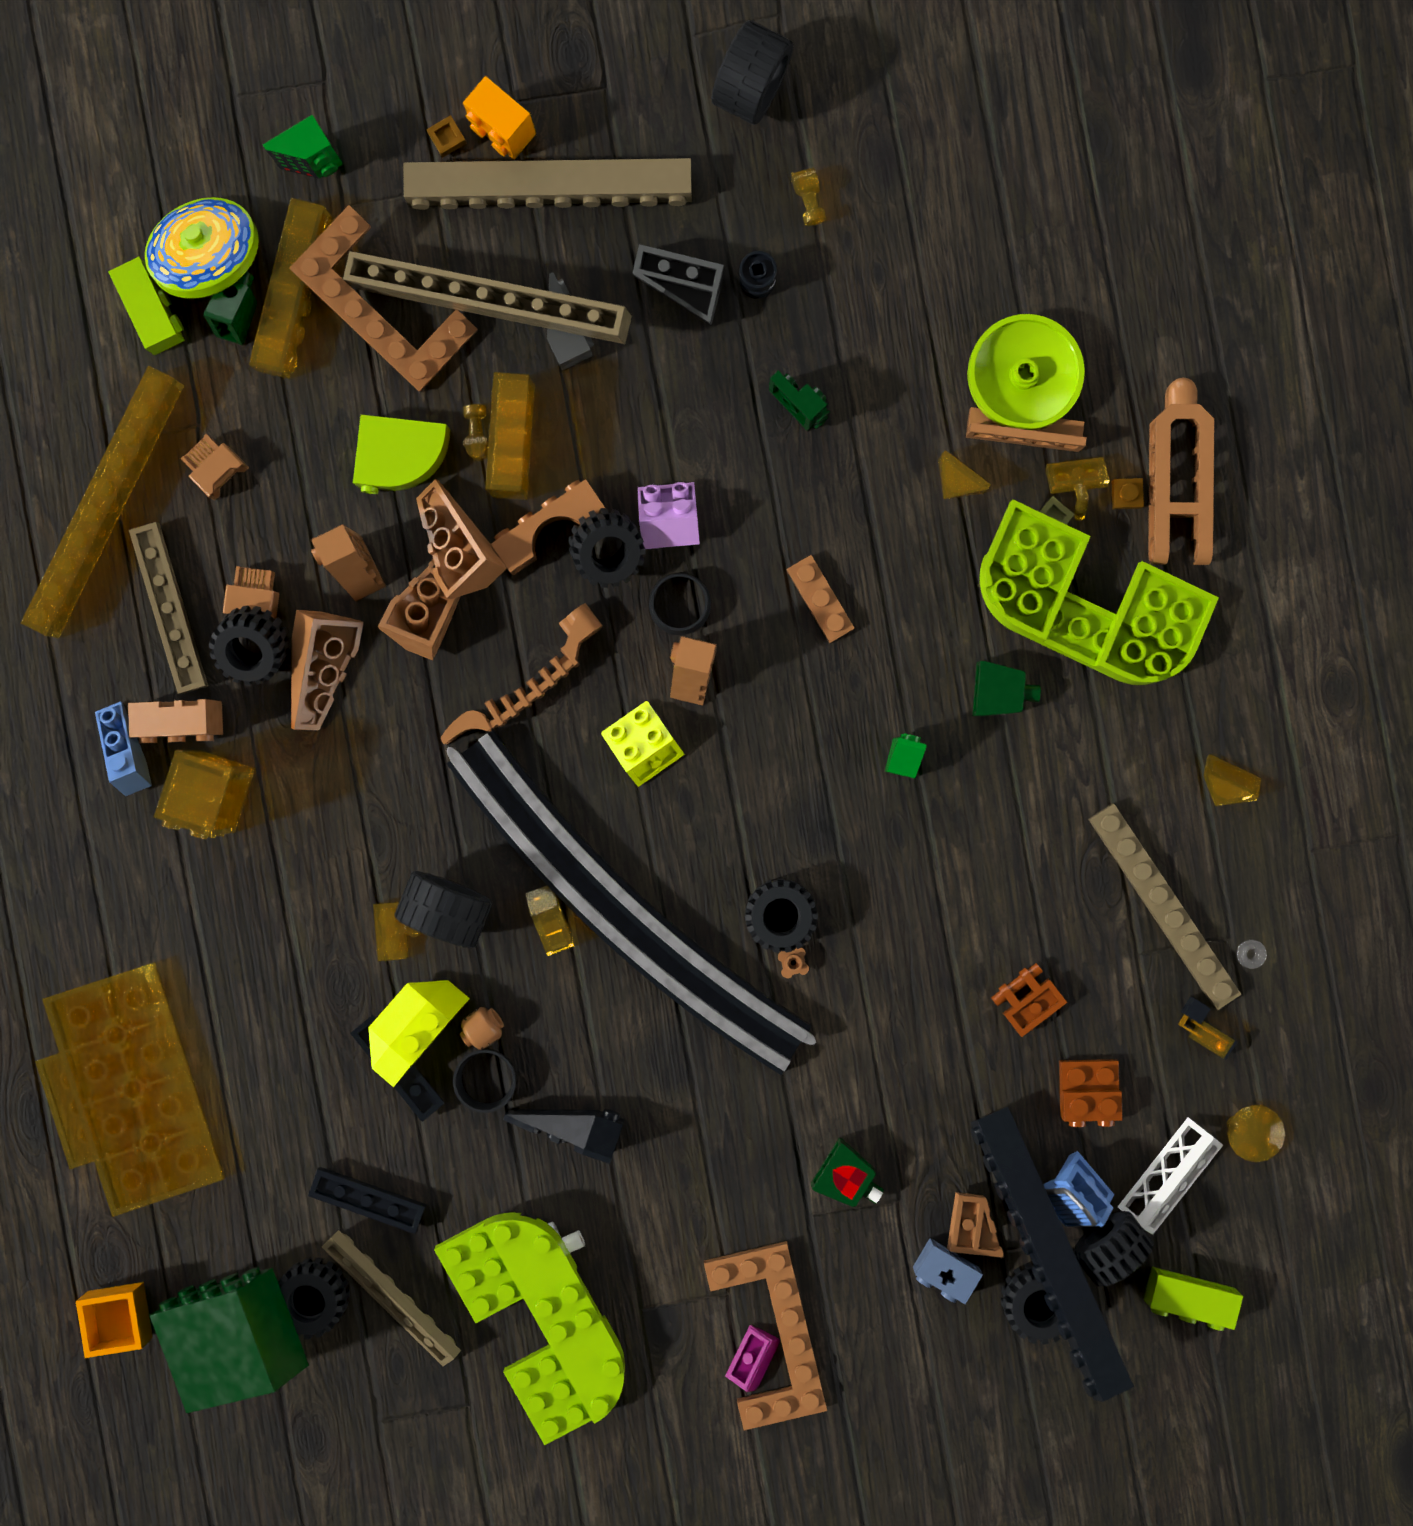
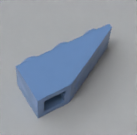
[95,701,152,796]

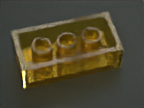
[485,372,535,500]

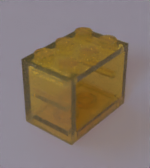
[154,750,255,839]

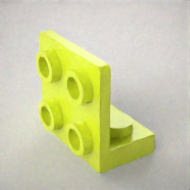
[601,701,685,787]

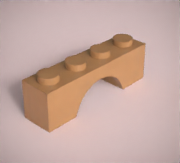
[491,479,605,575]

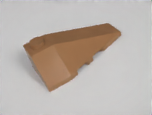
[416,479,507,600]
[378,560,461,660]
[291,610,363,730]

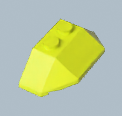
[368,980,470,1087]

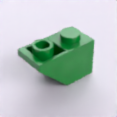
[885,733,927,778]

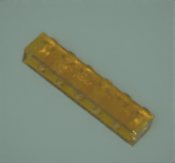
[249,198,332,379]

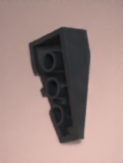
[503,1109,625,1164]

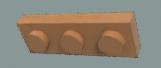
[786,555,855,644]

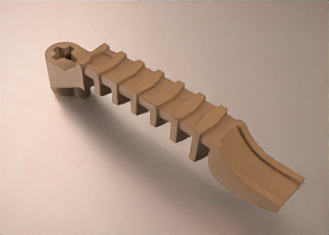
[440,603,603,745]

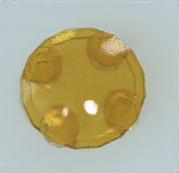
[1227,1105,1285,1162]

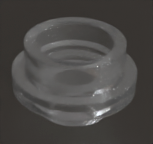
[1237,940,1267,969]

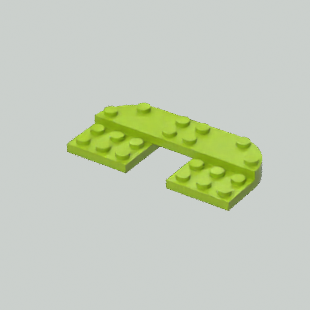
[980,499,1219,685]
[434,1212,625,1445]

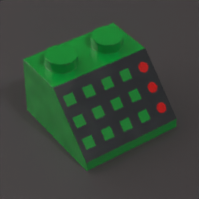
[263,114,343,179]

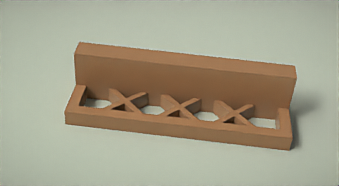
[966,407,1087,452]

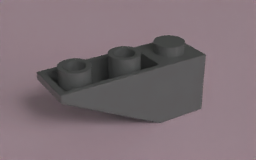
[547,272,594,371]

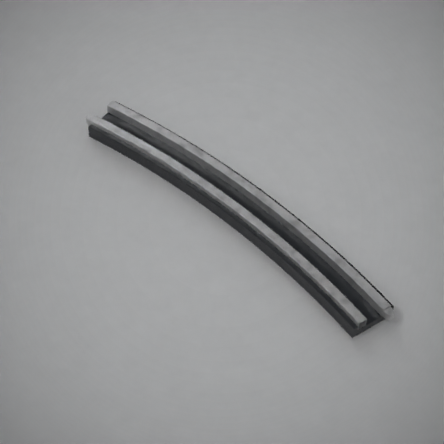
[446,730,816,1075]

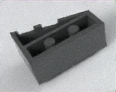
[633,244,725,326]

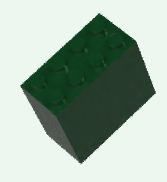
[149,1267,309,1414]

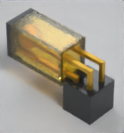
[1178,996,1237,1060]

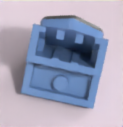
[1043,1151,1114,1227]

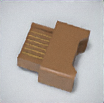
[181,434,249,500]
[223,566,280,619]

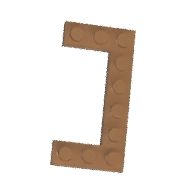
[290,205,478,392]
[704,1241,827,1430]

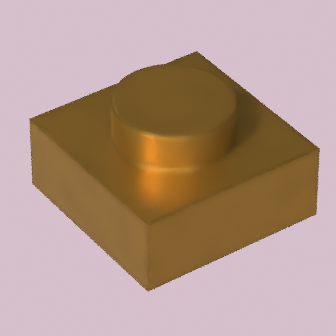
[426,115,467,158]
[1112,478,1144,509]

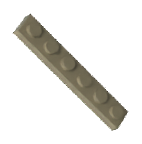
[129,522,208,694]
[322,1230,461,1366]

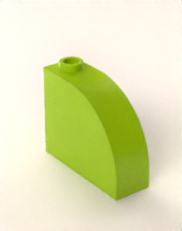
[353,415,451,494]

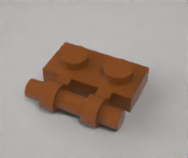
[991,963,1067,1037]

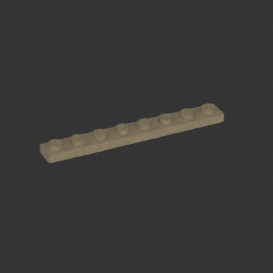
[1088,803,1242,1010]

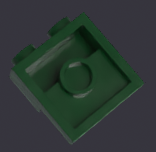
[769,370,830,432]

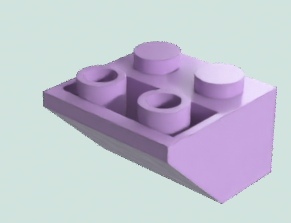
[638,482,700,549]

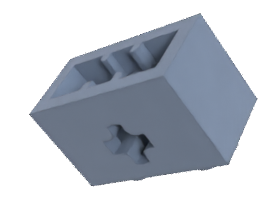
[913,1238,983,1304]

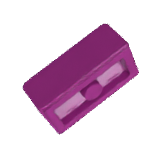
[725,1325,780,1392]

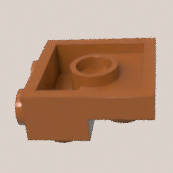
[1059,1059,1122,1127]

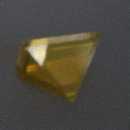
[938,450,991,499]
[1204,754,1261,806]

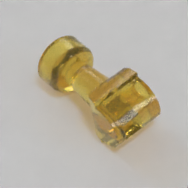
[791,167,827,226]
[463,404,491,461]

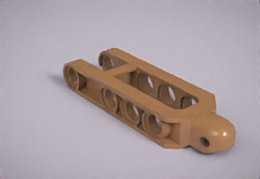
[1148,377,1214,565]

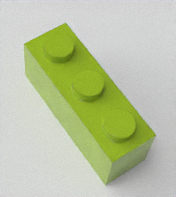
[108,257,185,355]
[1144,1267,1243,1331]

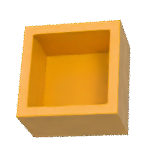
[463,76,536,160]
[76,1282,153,1358]

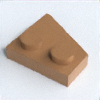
[947,1192,1003,1258]

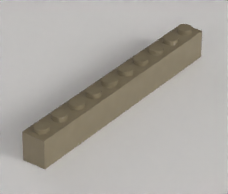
[403,158,692,210]
[343,251,632,344]

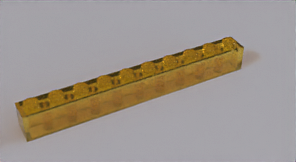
[21,365,184,638]

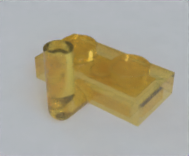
[1045,457,1109,520]
[373,902,422,961]

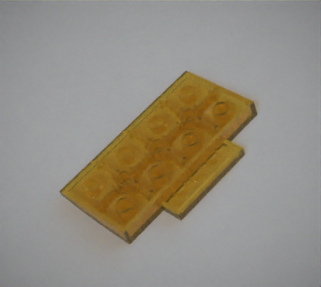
[35,962,225,1217]

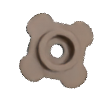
[778,947,809,978]

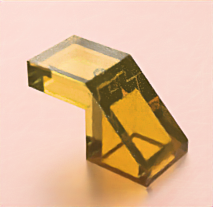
[525,886,575,956]

